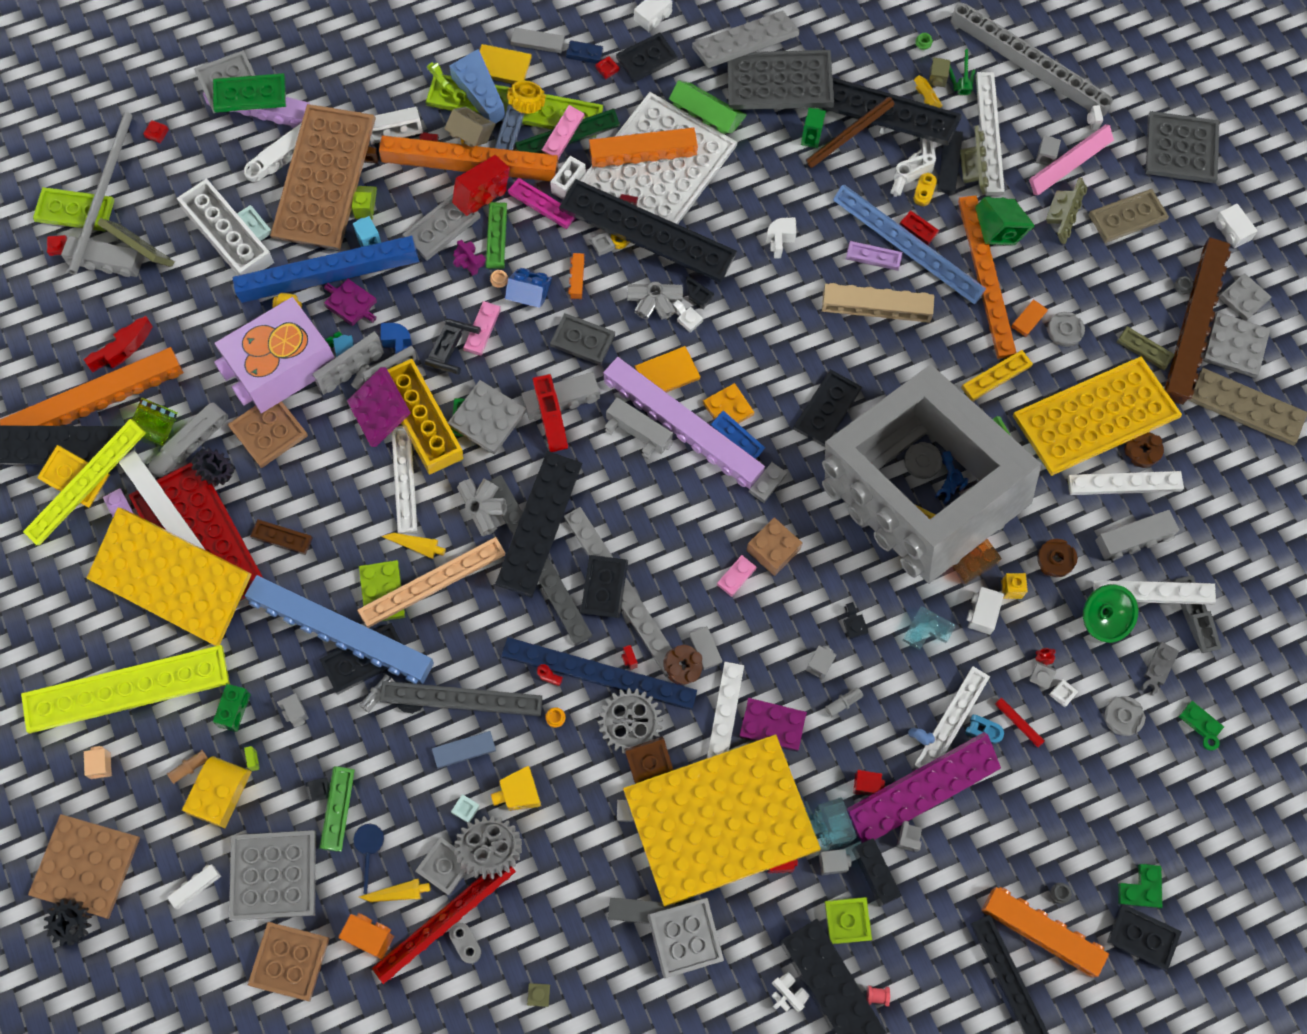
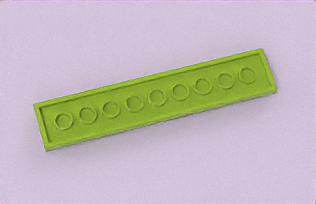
[426,74,604,138]

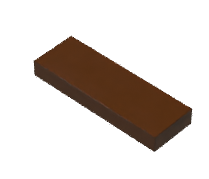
[250,519,313,555]

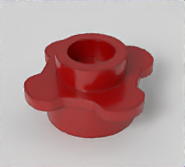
[1035,648,1056,665]

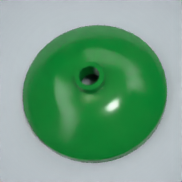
[1083,584,1138,643]

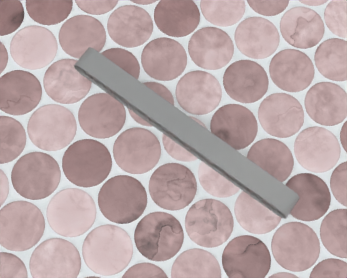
[951,3,1113,116]

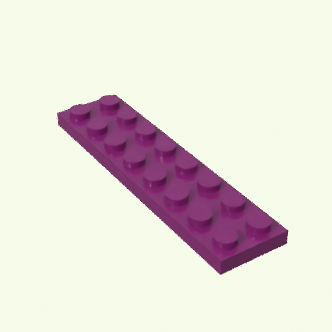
[846,732,1001,843]

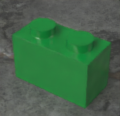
[801,108,826,149]

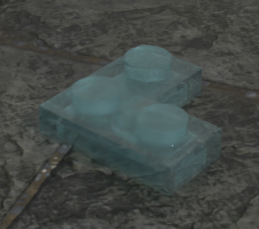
[902,606,956,650]

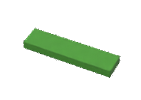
[486,202,507,269]
[320,766,355,852]

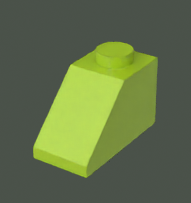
[352,186,377,220]

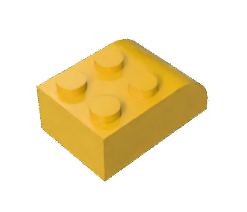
[182,756,252,829]

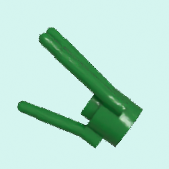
[949,49,975,96]

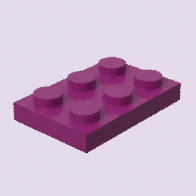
[739,698,807,752]

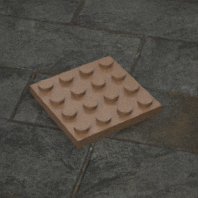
[28,814,140,919]

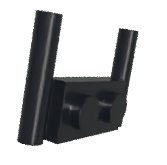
[425,318,481,375]

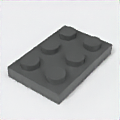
[550,313,615,365]

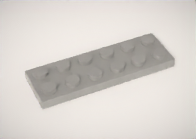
[692,10,799,68]

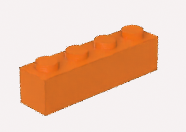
[568,253,585,299]

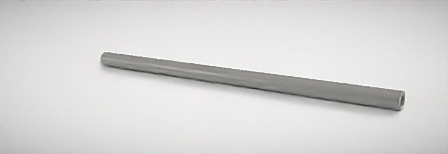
[67,112,133,275]

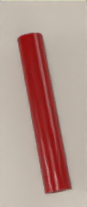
[995,697,1045,747]

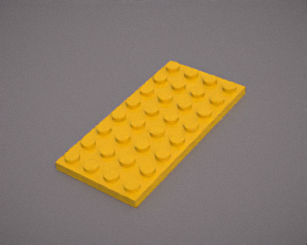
[1013,356,1182,476]
[87,507,252,646]

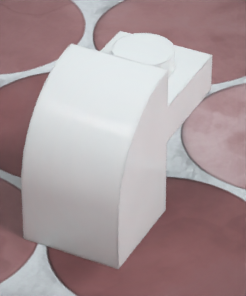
[766,218,796,258]

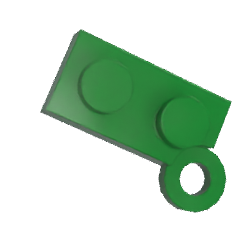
[1178,701,1224,751]

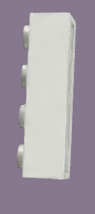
[167,864,221,909]

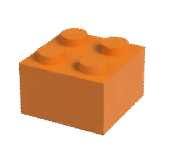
[338,913,394,960]

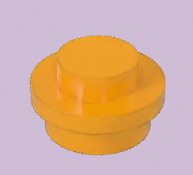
[545,707,566,728]

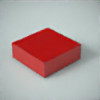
[595,56,619,79]

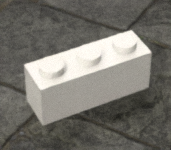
[370,107,423,144]

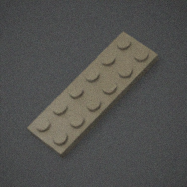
[1188,368,1307,446]

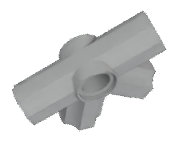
[627,282,683,320]
[457,478,507,536]

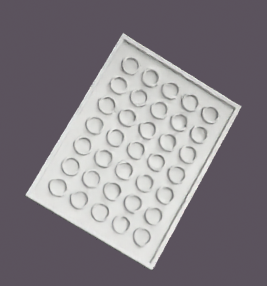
[580,92,737,224]

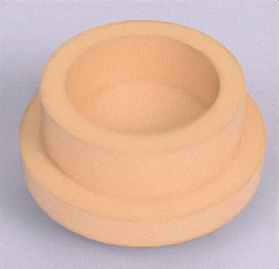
[490,270,508,288]

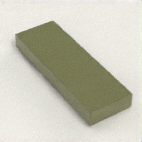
[1117,326,1175,370]

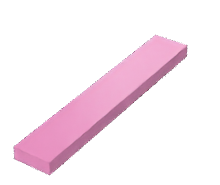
[1029,124,1114,195]

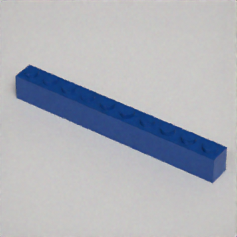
[232,236,419,303]

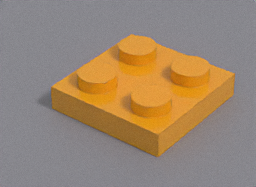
[703,383,755,424]

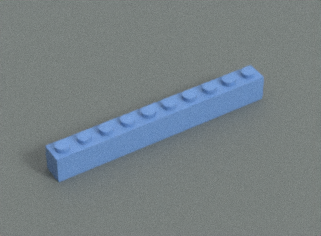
[245,575,434,684]

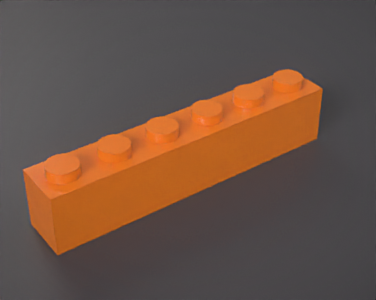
[589,127,698,168]
[981,887,1109,978]

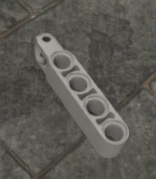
[149,403,228,477]

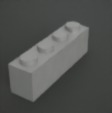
[61,236,144,277]
[521,372,600,420]
[1095,510,1179,561]

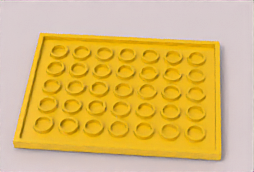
[623,735,821,907]

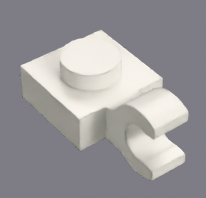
[673,300,703,333]

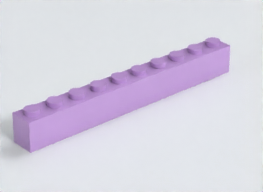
[603,357,765,489]

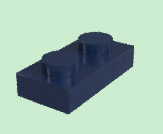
[566,40,603,64]

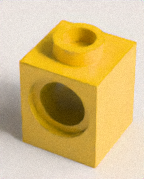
[1001,573,1028,599]

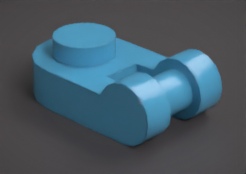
[965,714,1004,744]

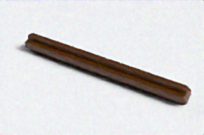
[806,97,894,168]

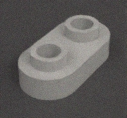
[449,923,481,964]

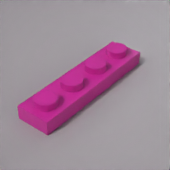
[508,178,575,229]

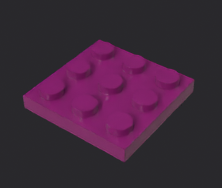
[347,367,411,447]

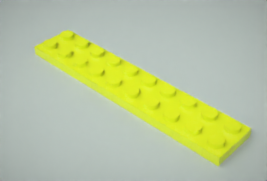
[21,645,230,734]

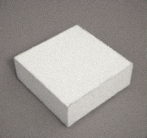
[1049,679,1078,707]

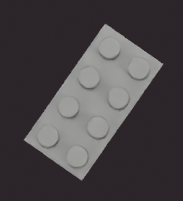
[402,194,481,261]
[313,331,384,395]

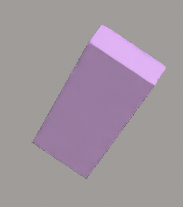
[846,241,903,271]

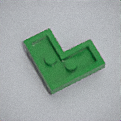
[1118,864,1162,909]

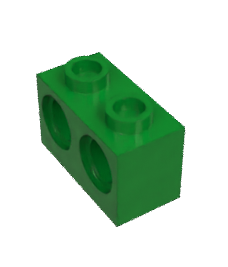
[213,684,251,732]

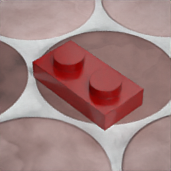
[899,210,939,245]

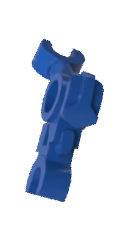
[935,451,969,504]

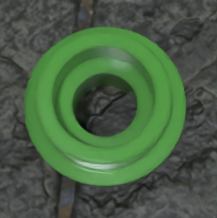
[915,33,933,50]

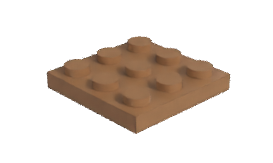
[228,401,308,468]
[248,922,330,1002]

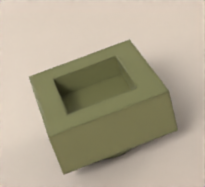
[527,983,550,1007]

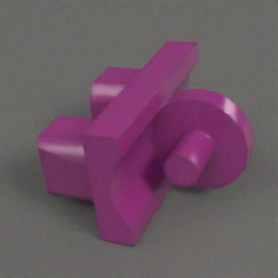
[453,239,486,276]

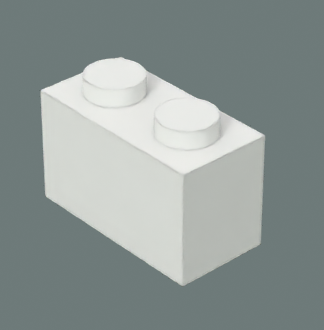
[634,0,672,32]
[551,156,586,199]
[1214,204,1258,248]
[966,587,1004,635]

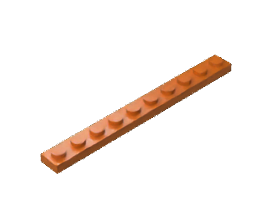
[958,195,1017,359]

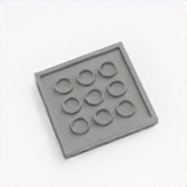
[229,830,316,921]

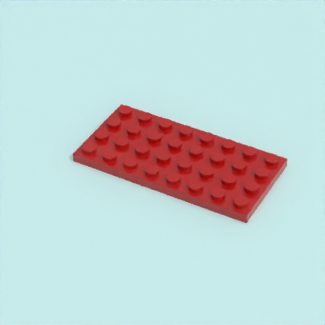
[129,463,263,601]

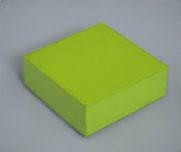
[244,746,260,771]

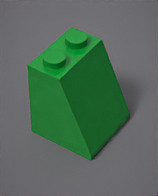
[975,196,1034,245]

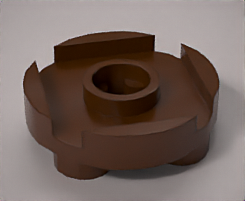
[1124,432,1164,468]
[1037,539,1078,577]
[663,645,703,685]

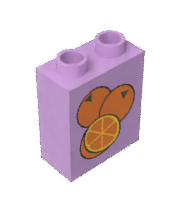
[214,297,335,413]

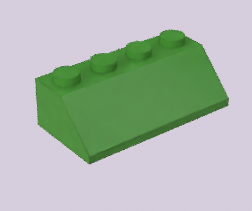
[669,80,746,134]

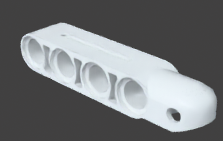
[244,123,301,182]

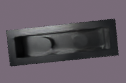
[852,838,902,907]

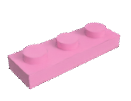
[542,105,585,159]
[463,301,501,356]

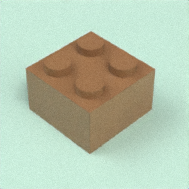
[746,518,803,576]

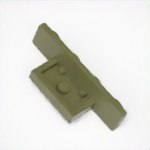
[961,125,989,194]
[1046,178,1087,244]

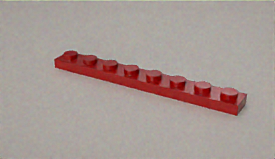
[372,865,516,984]

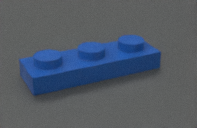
[710,411,765,459]

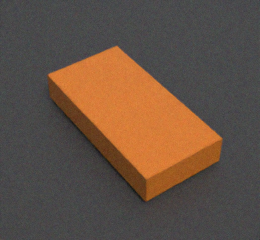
[1011,299,1048,337]

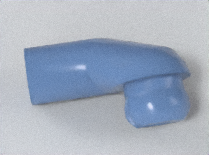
[908,728,935,745]

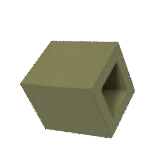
[928,57,950,87]

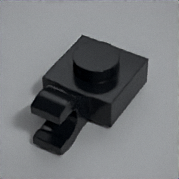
[843,602,869,640]

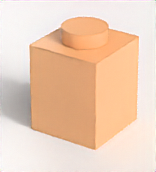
[84,746,112,779]

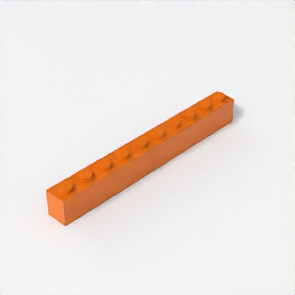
[379,135,558,182]
[0,347,184,426]

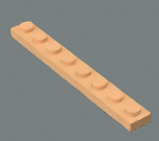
[357,537,505,628]

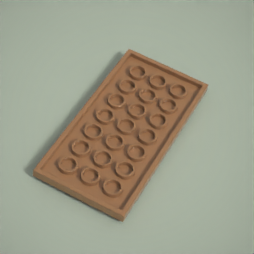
[270,104,376,250]

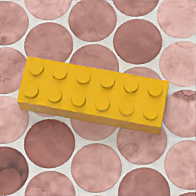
[387,359,463,475]

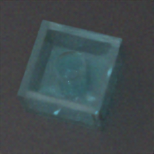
[812,797,856,851]

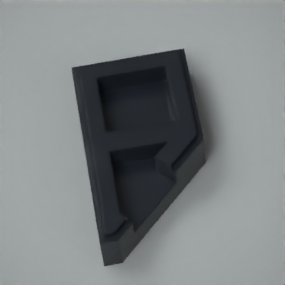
[686,276,714,309]

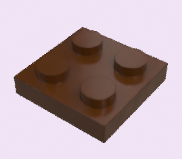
[624,736,673,784]

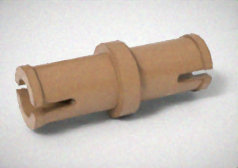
[167,750,208,784]

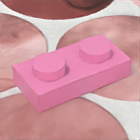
[717,555,757,597]

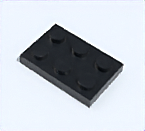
[616,32,678,83]
[580,555,628,618]
[1107,904,1182,971]

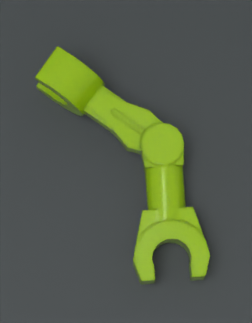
[427,62,467,105]

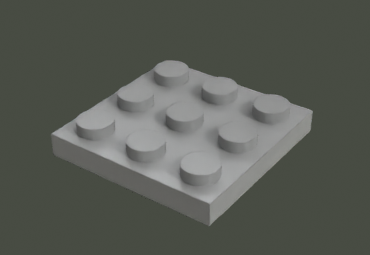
[194,50,255,113]
[1203,312,1270,378]
[448,380,527,455]
[647,898,724,978]

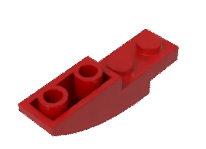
[83,316,153,373]
[532,374,568,452]

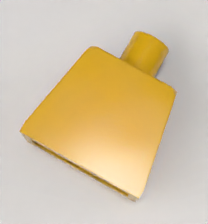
[490,766,541,811]

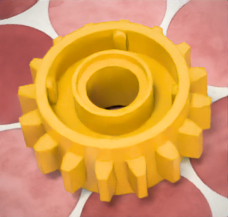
[507,81,546,114]

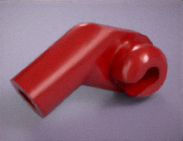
[537,664,563,686]

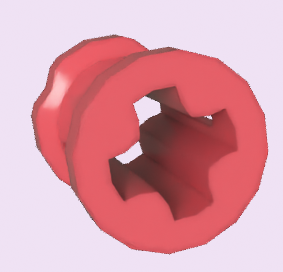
[866,985,890,1007]

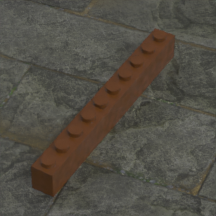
[1164,237,1231,405]

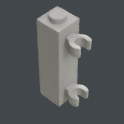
[605,397,674,459]

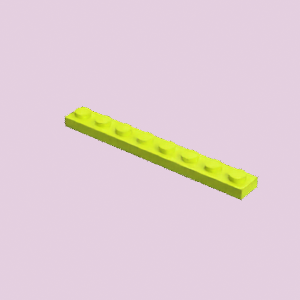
[23,419,146,545]

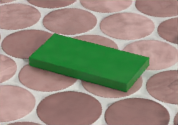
[213,73,286,112]

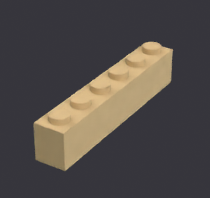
[822,283,934,323]

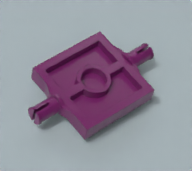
[324,279,377,326]

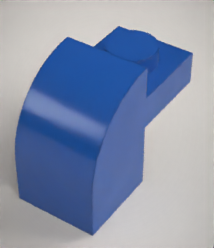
[381,323,413,354]

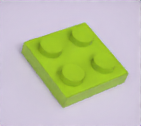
[824,897,872,944]

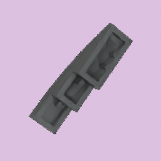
[1172,575,1222,653]
[608,897,680,924]

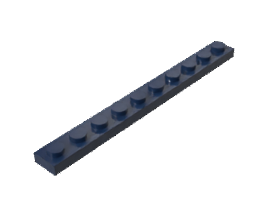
[502,637,698,710]

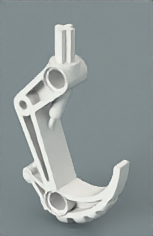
[880,103,936,197]

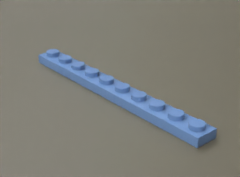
[833,185,986,304]

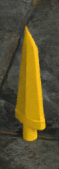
[381,533,446,559]
[359,879,431,902]

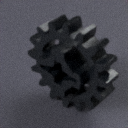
[191,447,234,486]
[44,898,92,946]

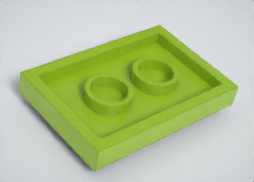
[359,560,405,621]

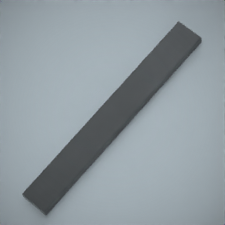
[380,681,543,716]

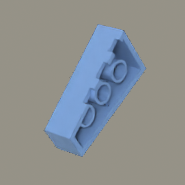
[449,49,505,123]

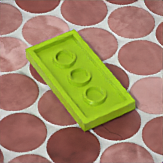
[33,187,115,231]

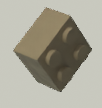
[445,107,496,147]

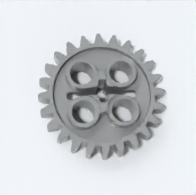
[598,688,663,754]
[454,816,522,879]

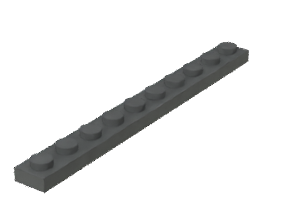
[490,475,592,646]

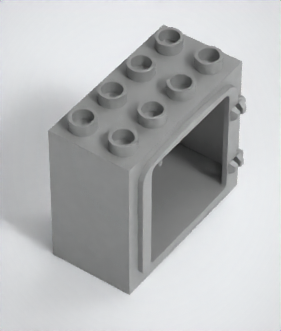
[822,364,1041,584]

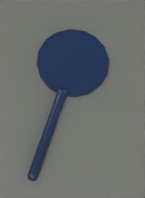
[353,823,384,894]

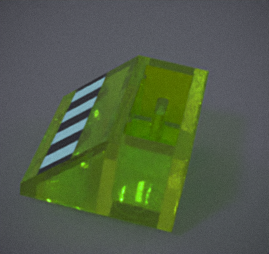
[132,398,178,446]

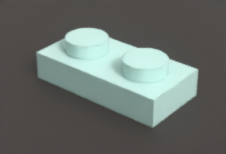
[237,205,271,241]

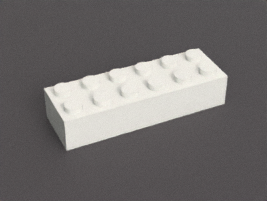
[177,178,274,276]

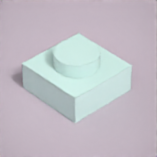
[451,794,480,823]

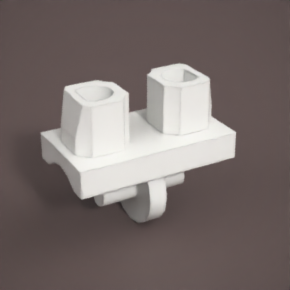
[772,972,810,1012]

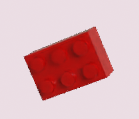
[452,155,510,216]

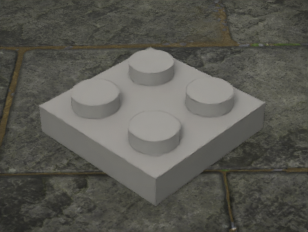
[1219,273,1272,321]
[416,837,467,896]

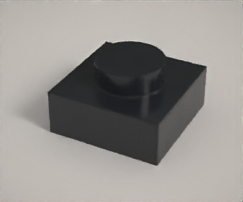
[305,777,330,803]

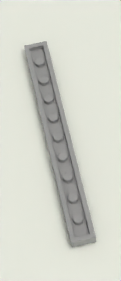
[564,507,682,677]

